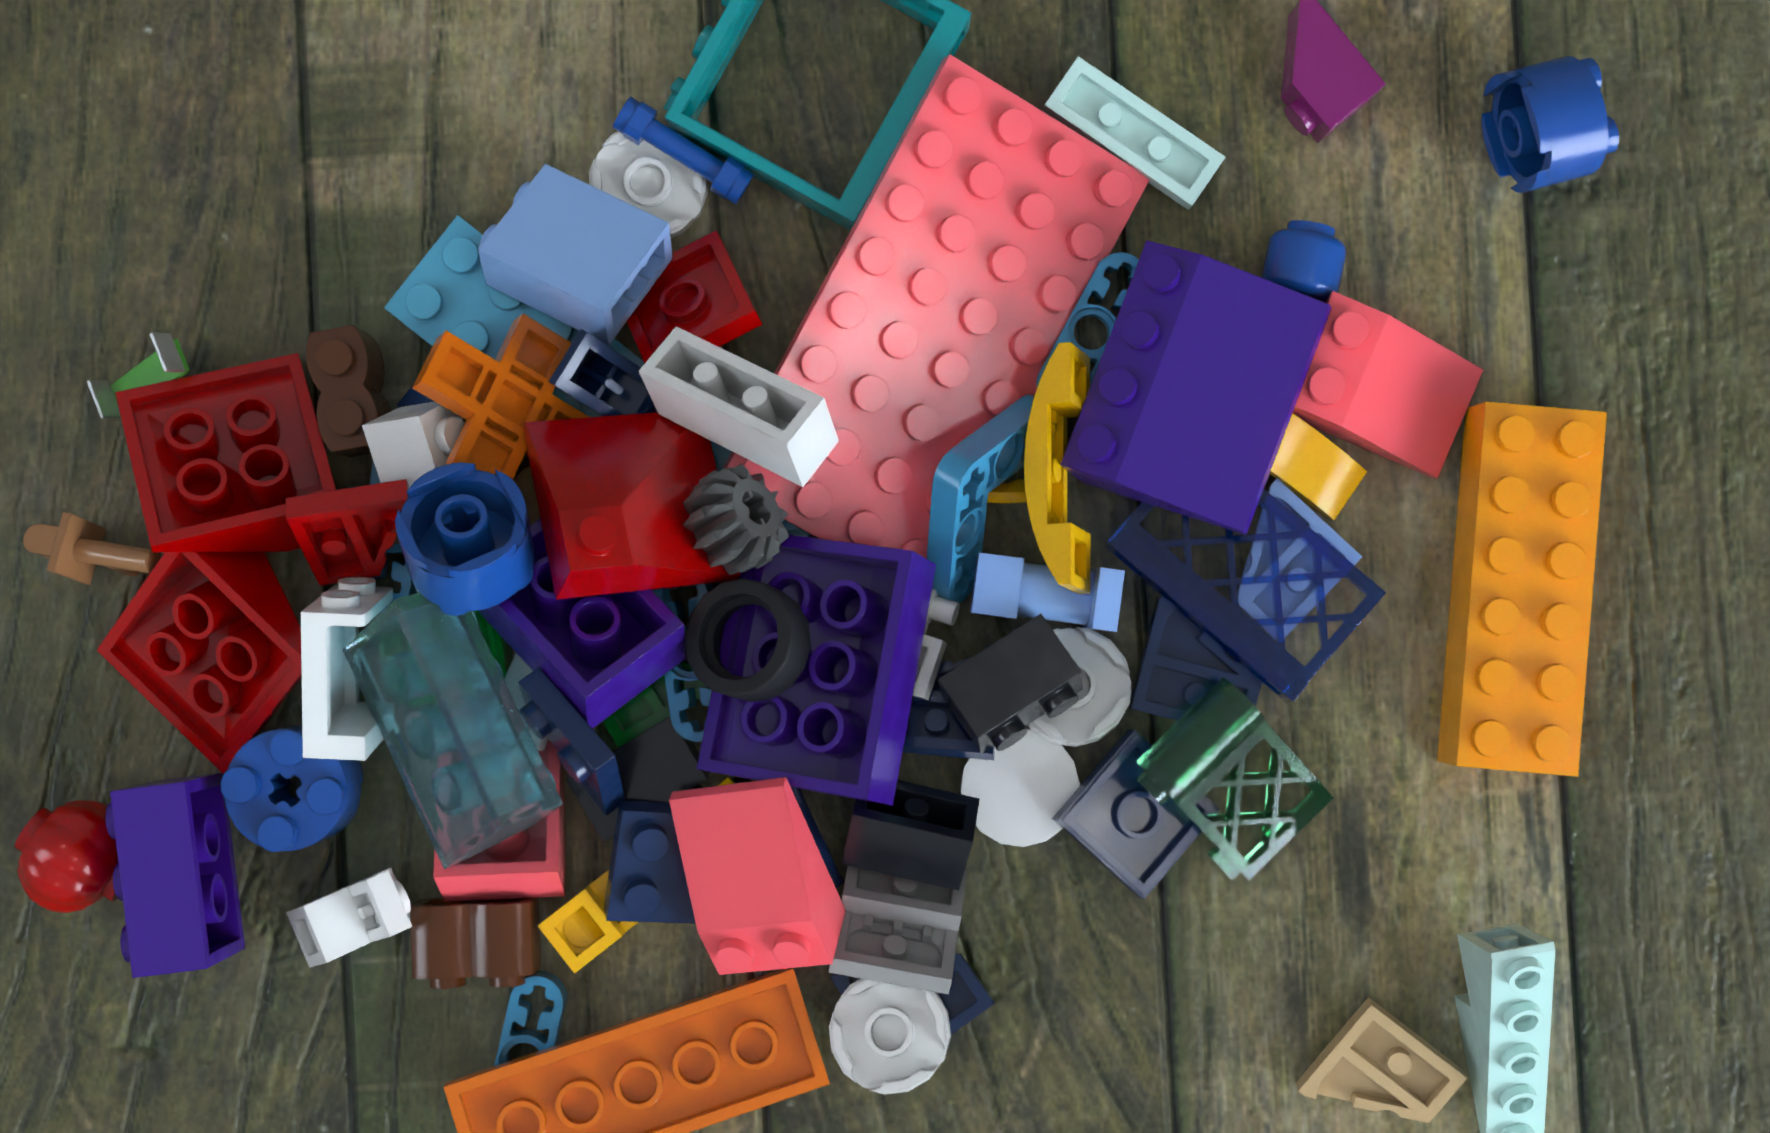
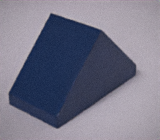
[548,329,657,416]

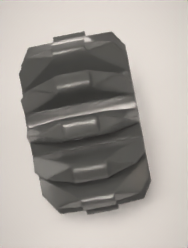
[683,464,789,575]

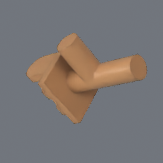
[23,512,160,585]

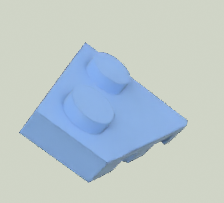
[1233,479,1362,644]

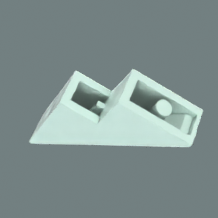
[1454,923,1555,1133]

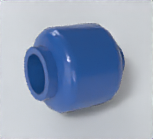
[1261,220,1347,302]

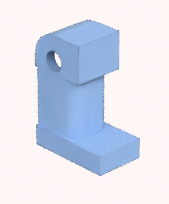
[970,552,1125,632]

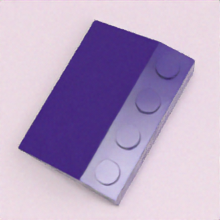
[1060,240,1332,535]
[697,535,936,805]

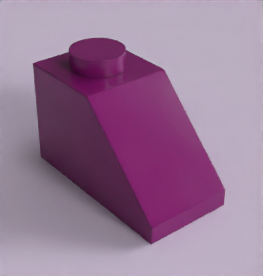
[1281,0,1386,143]

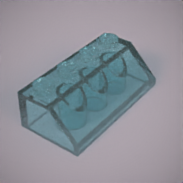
[342,592,563,869]

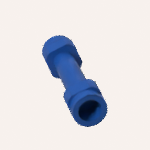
[613,97,754,204]

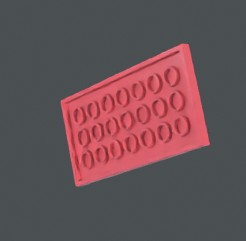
[722,54,1149,559]

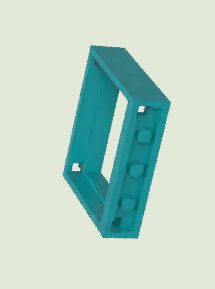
[663,0,972,231]

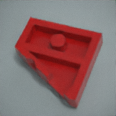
[286,479,409,586]

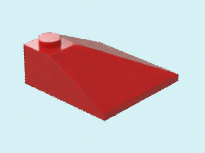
[115,353,336,552]
[523,412,741,600]
[97,552,302,774]

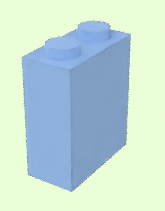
[478,164,673,345]

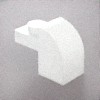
[286,868,412,968]

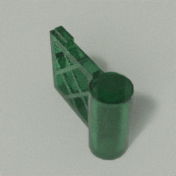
[1136,677,1334,881]

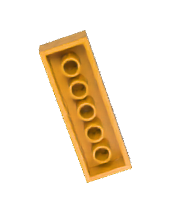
[1437,402,1607,777]

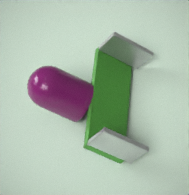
[87,332,190,419]

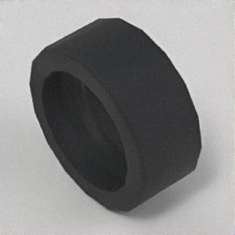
[685,578,811,702]

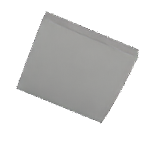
[828,866,967,994]

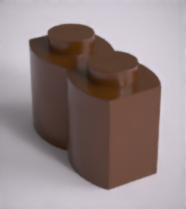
[306,325,392,457]
[410,897,541,989]

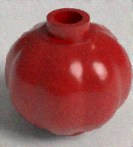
[14,800,119,913]

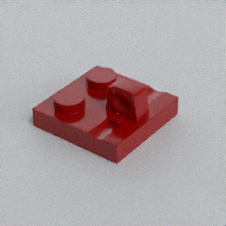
[627,230,763,363]

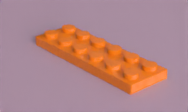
[443,968,830,1133]

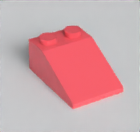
[1293,291,1483,479]
[433,706,566,902]
[669,777,846,975]

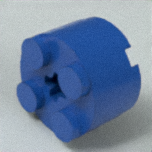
[1482,56,1619,193]
[395,462,535,616]
[221,726,363,852]

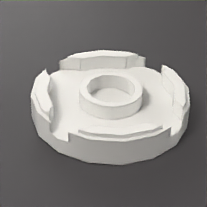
[589,131,708,239]
[1027,627,1131,747]
[960,728,1080,847]
[829,979,951,1095]

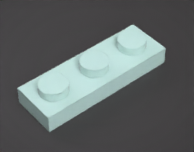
[1043,56,1226,210]

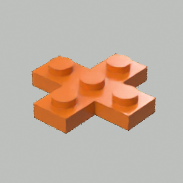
[412,313,589,480]

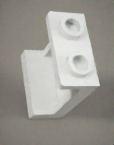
[301,577,395,761]

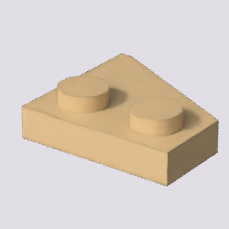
[1296,997,1468,1123]

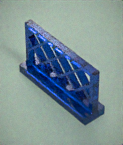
[1105,489,1386,703]

